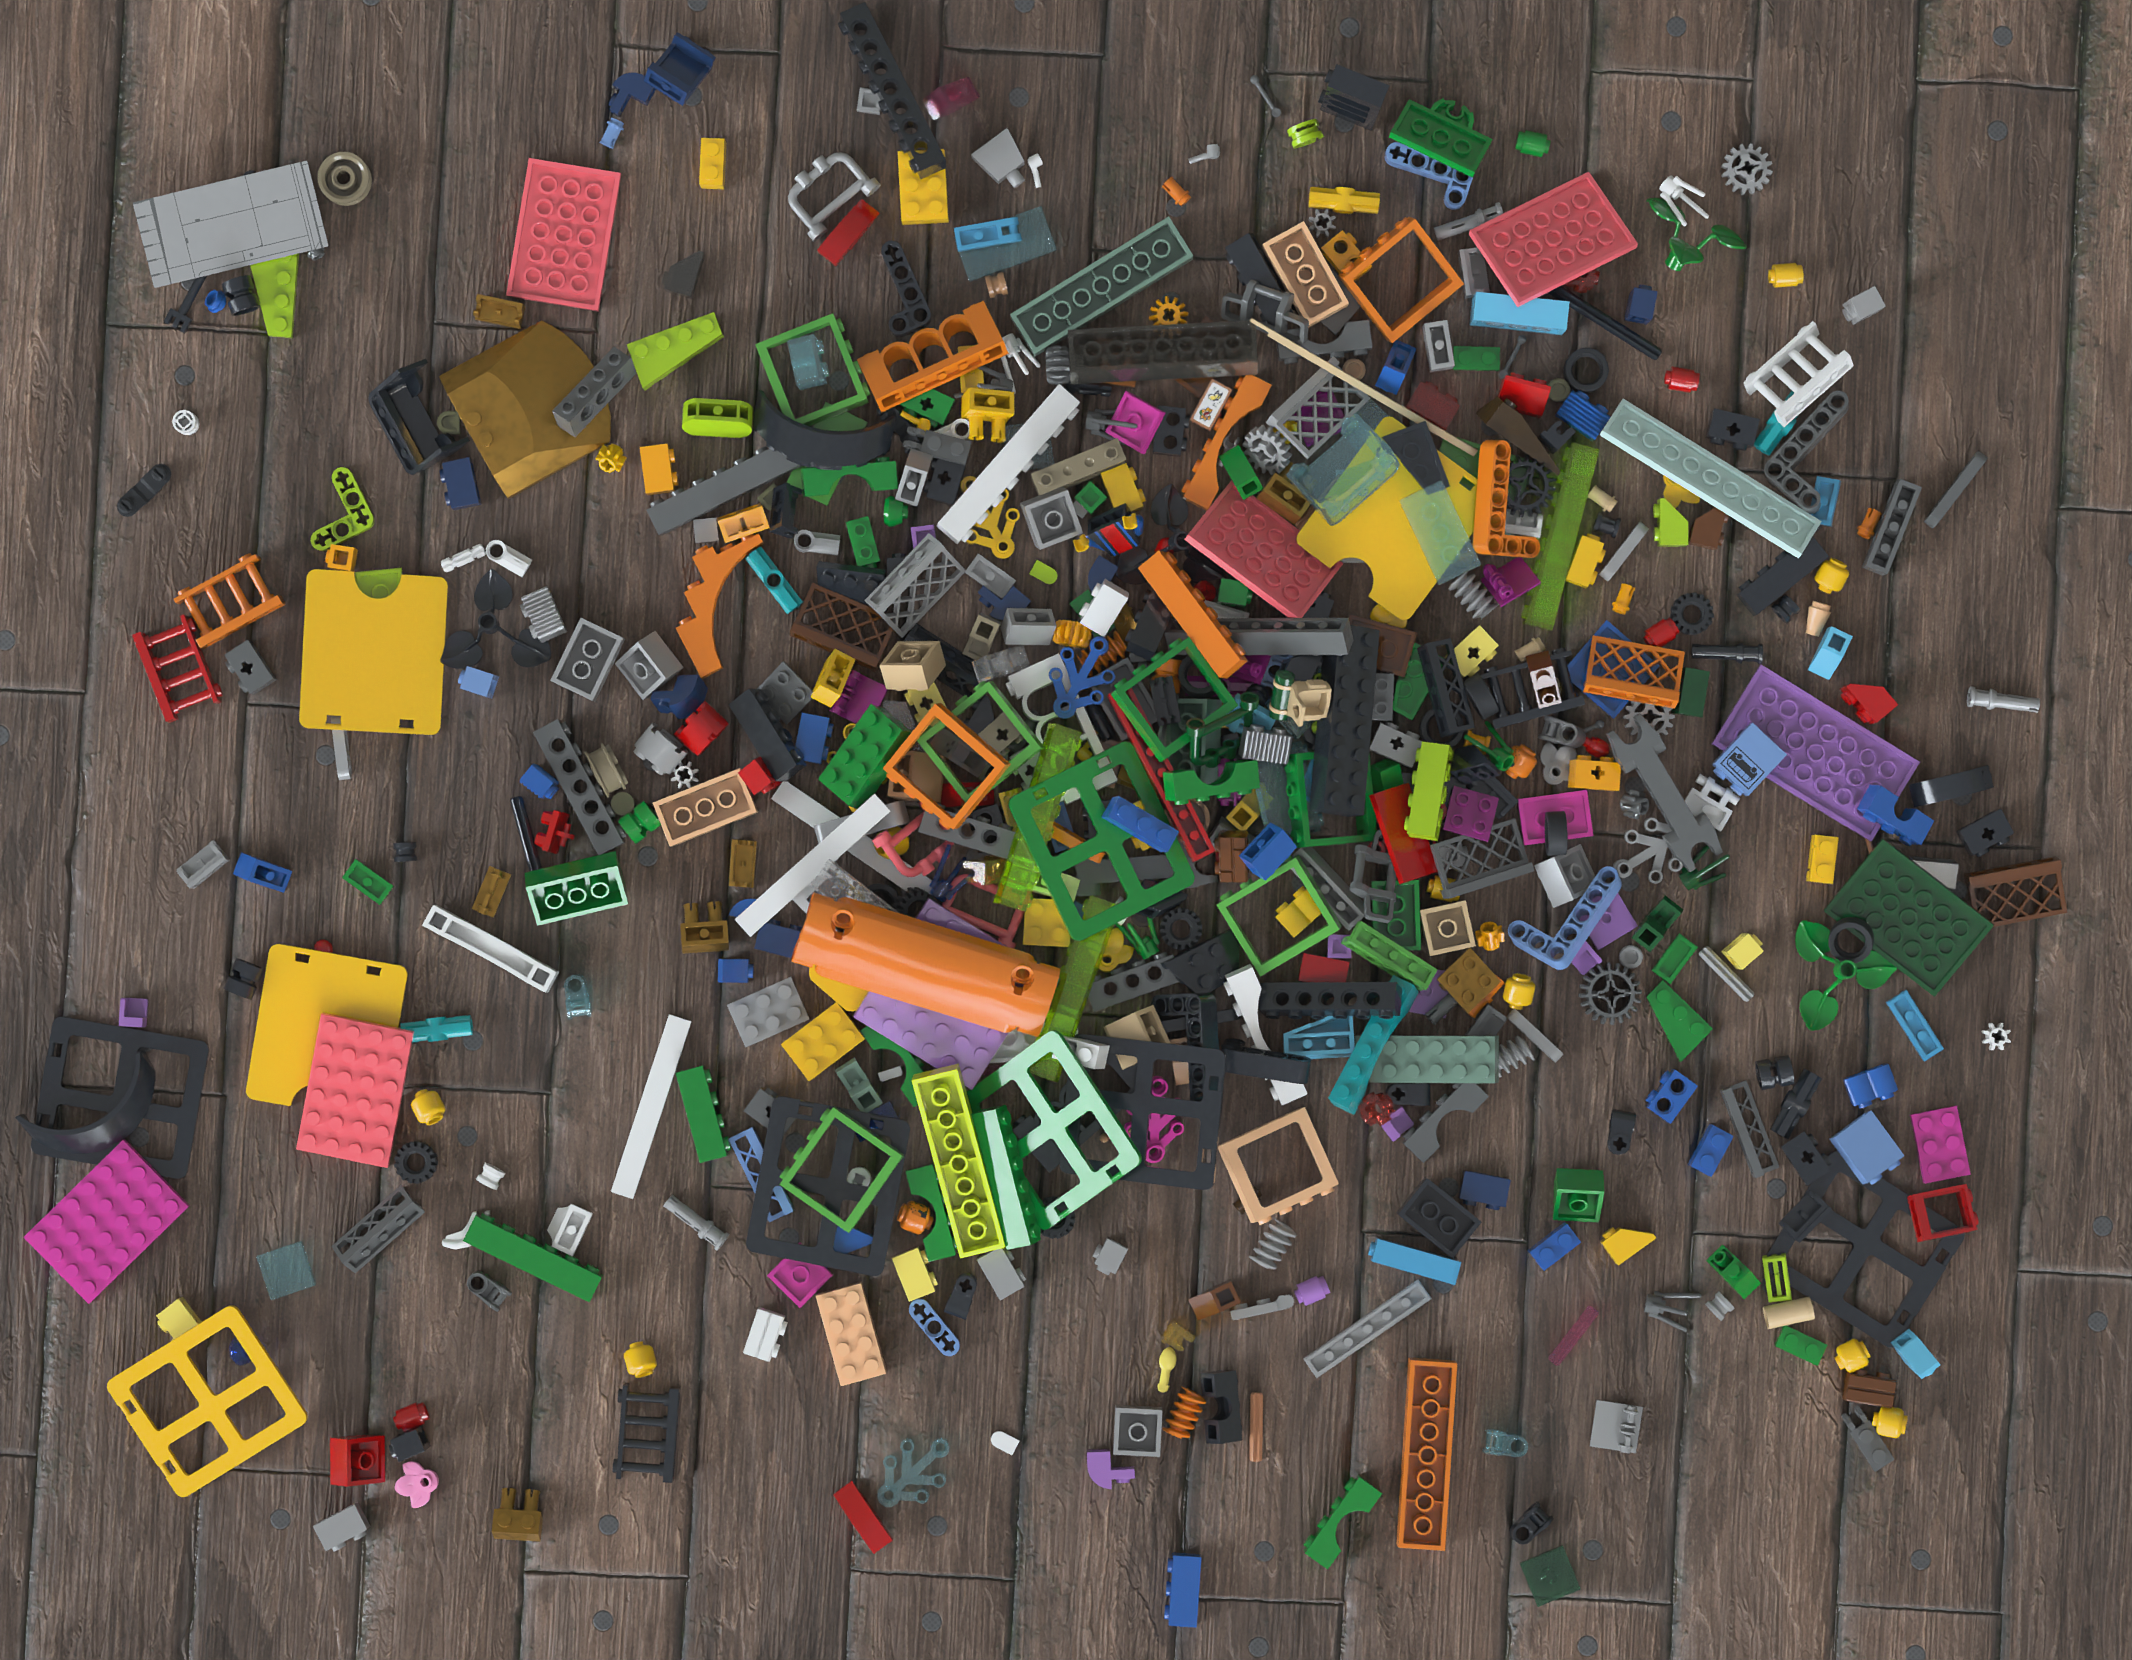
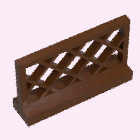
[790,583,893,672]
[1964,856,2067,927]

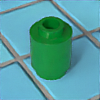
[1515,130,1551,158]

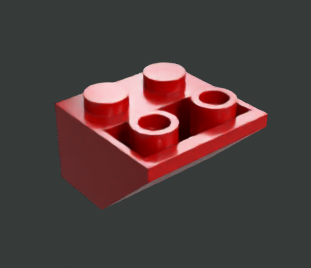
[1498,373,1551,418]
[1839,684,1898,724]

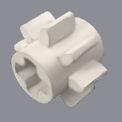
[671,761,699,789]
[1981,1023,2011,1050]

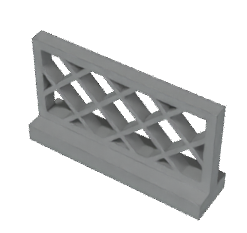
[1266,356,1371,459]
[864,533,966,638]

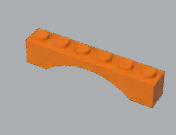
[1181,373,1272,511]

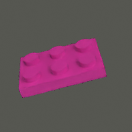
[1517,790,1593,845]
[1910,1106,1971,1184]

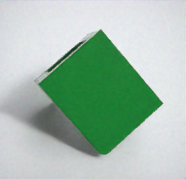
[1074,481,1107,516]
[1371,758,1404,793]

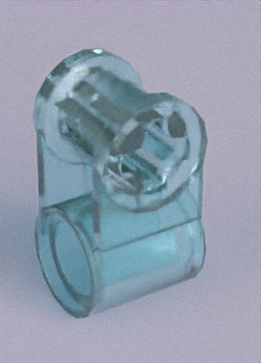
[564,974,592,1020]
[1482,1429,1528,1457]

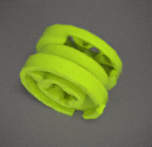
[1287,119,1324,149]

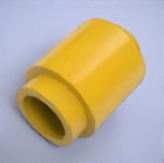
[1768,263,1804,288]
[1426,875,1460,903]

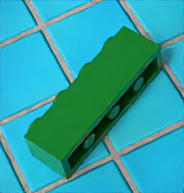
[676,1065,731,1163]

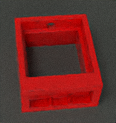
[1907,1184,1978,1242]

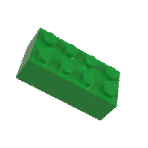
[818,704,912,809]
[525,851,628,926]

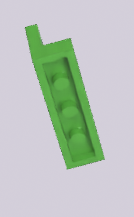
[1341,921,1438,991]

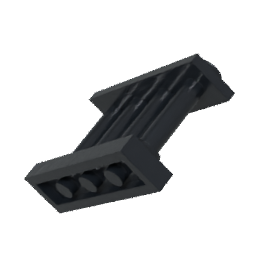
[1480,647,1585,729]
[612,1383,681,1483]

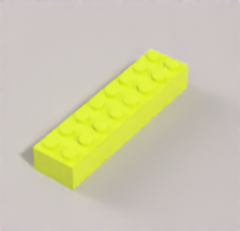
[912,1063,1006,1258]

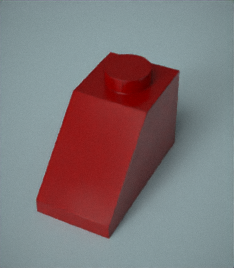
[941,782,994,807]

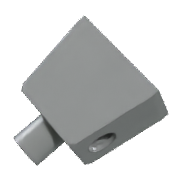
[971,128,1025,188]

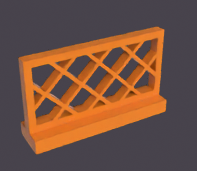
[1583,635,1685,709]

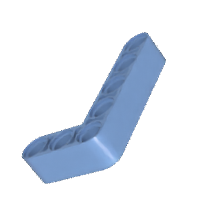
[1508,866,1622,970]

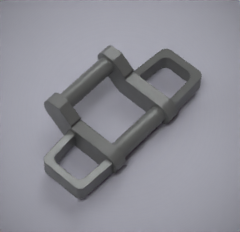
[1221,279,1309,346]
[1350,830,1396,923]

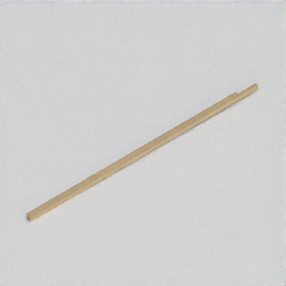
[1250,318,1478,457]

